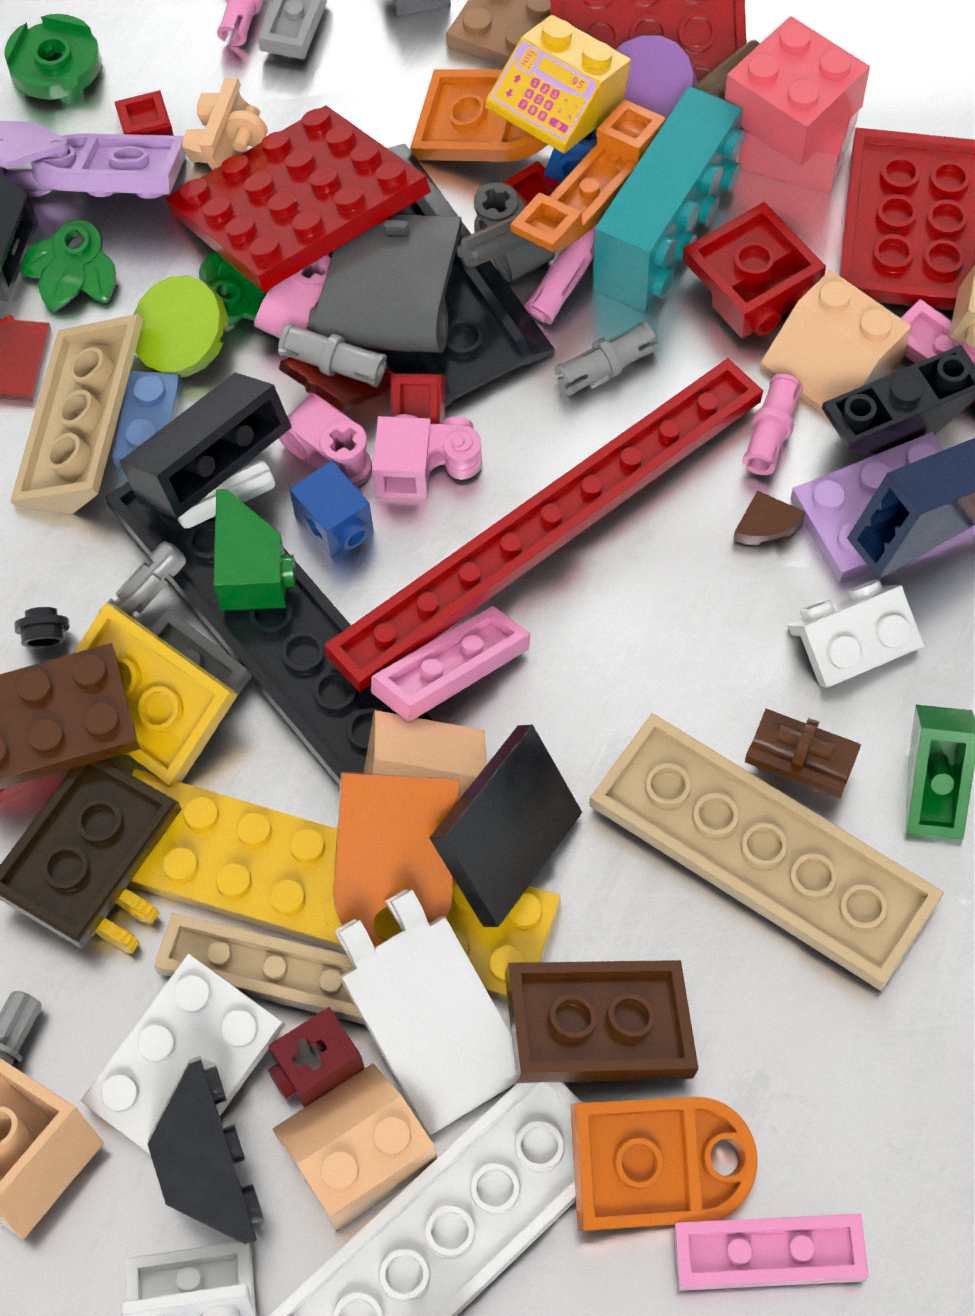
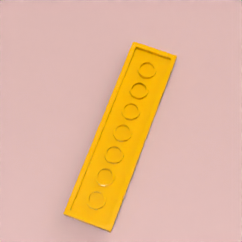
[128,768,561,1003]

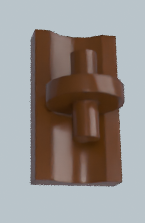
[745,708,862,799]

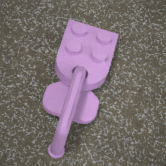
[0,121,186,199]

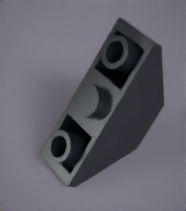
[822,345,975,455]
[147,1056,264,1244]

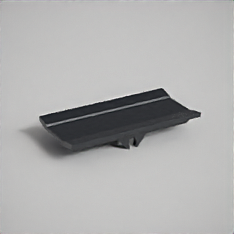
[328,143,555,407]

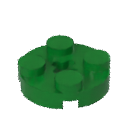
[4,14,102,103]

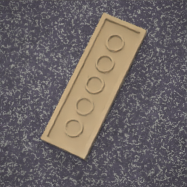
[589,713,944,991]

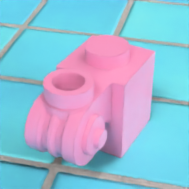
[372,414,482,500]

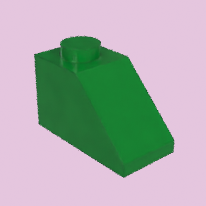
[214,489,296,611]
[905,704,975,839]

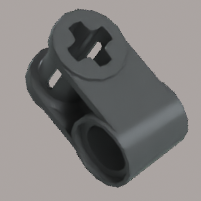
[474,182,555,282]

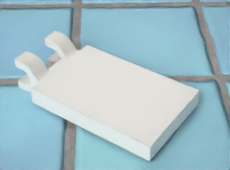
[334,889,517,1136]

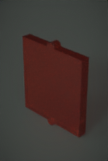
[0,315,51,402]
[279,357,394,412]

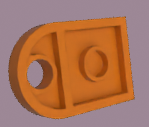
[410,69,548,162]
[333,772,460,947]
[570,1097,758,1231]

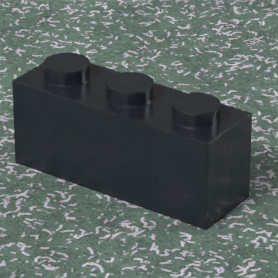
[119,372,292,519]

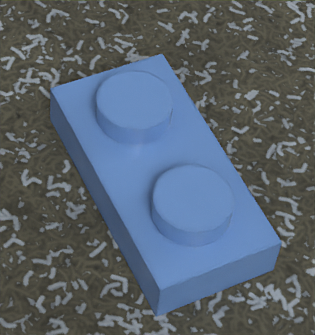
[112,371,183,469]

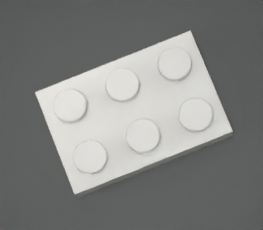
[80,953,286,1154]

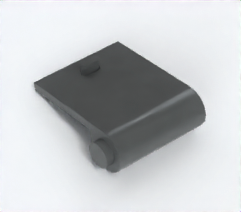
[308,215,463,353]

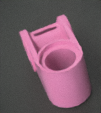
[254,254,331,339]
[278,392,372,487]

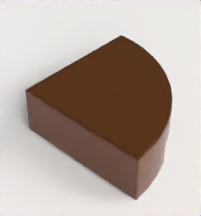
[733,490,805,545]

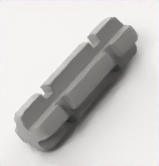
[99,541,187,619]

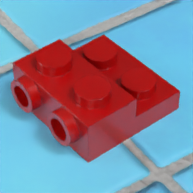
[683,202,826,339]

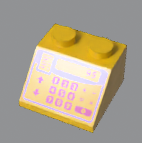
[485,15,631,153]

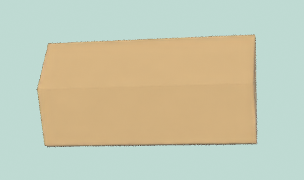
[10,314,144,514]

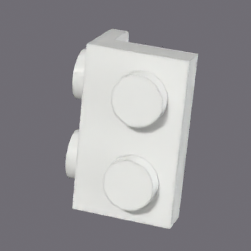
[788,579,924,688]
[121,1241,256,1316]

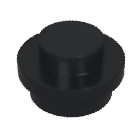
[14,607,70,648]

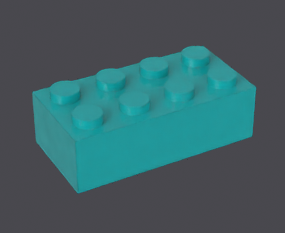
[593,86,745,313]

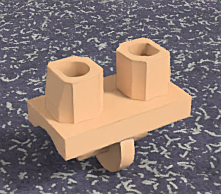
[182,78,268,171]

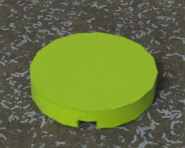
[133,275,228,377]

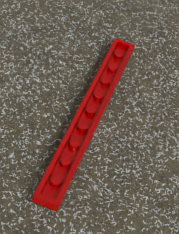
[324,358,763,693]

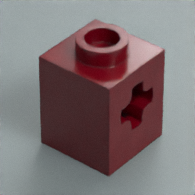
[267,1007,365,1108]

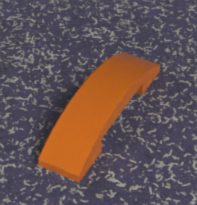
[510,99,666,252]

